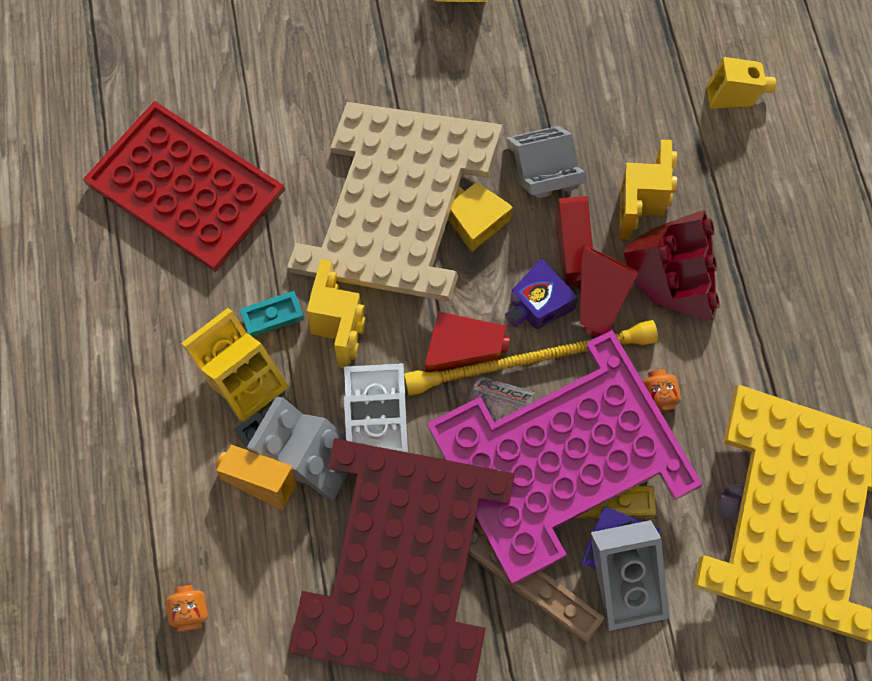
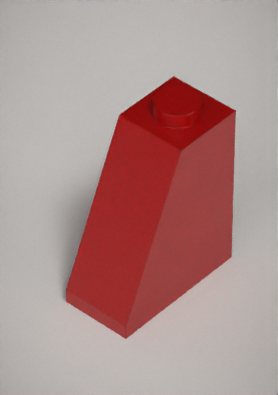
[555,196,593,287]
[580,245,638,337]
[425,311,511,373]

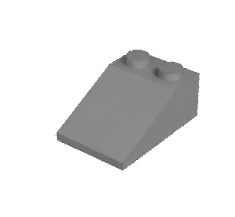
[591,520,669,631]

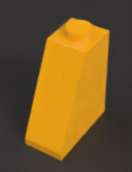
[216,445,297,511]

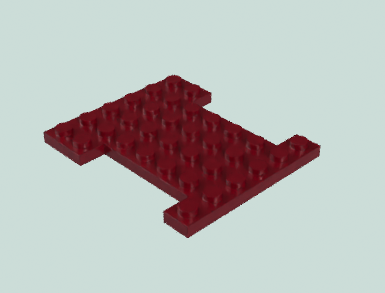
[289,438,515,681]

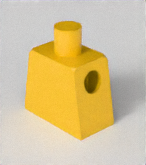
[706,57,776,109]
[448,183,513,252]

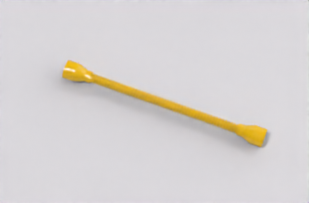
[404,320,658,396]

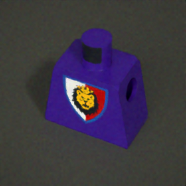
[505,259,578,329]

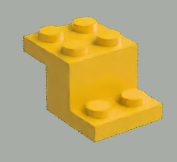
[619,140,677,240]
[307,259,366,368]
[181,308,289,422]

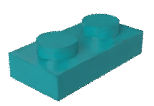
[240,291,304,337]

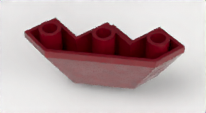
[624,210,720,321]

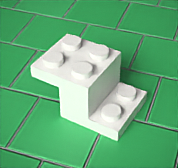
[344,363,408,452]

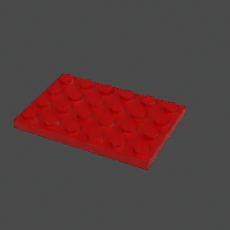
[83,101,285,272]

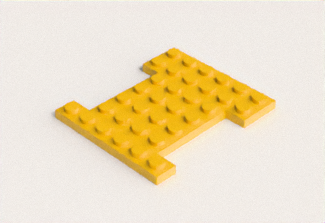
[693,385,872,643]

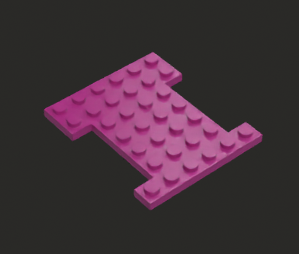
[427,330,703,585]

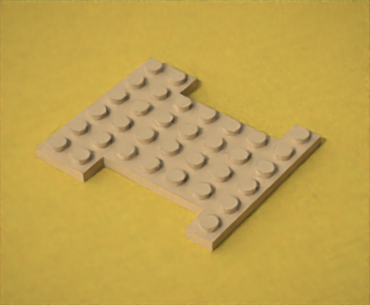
[287,102,504,302]

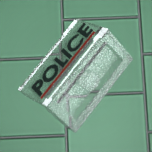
[469,376,535,422]

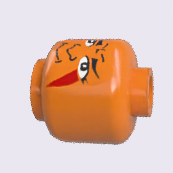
[643,369,681,414]
[165,585,208,632]

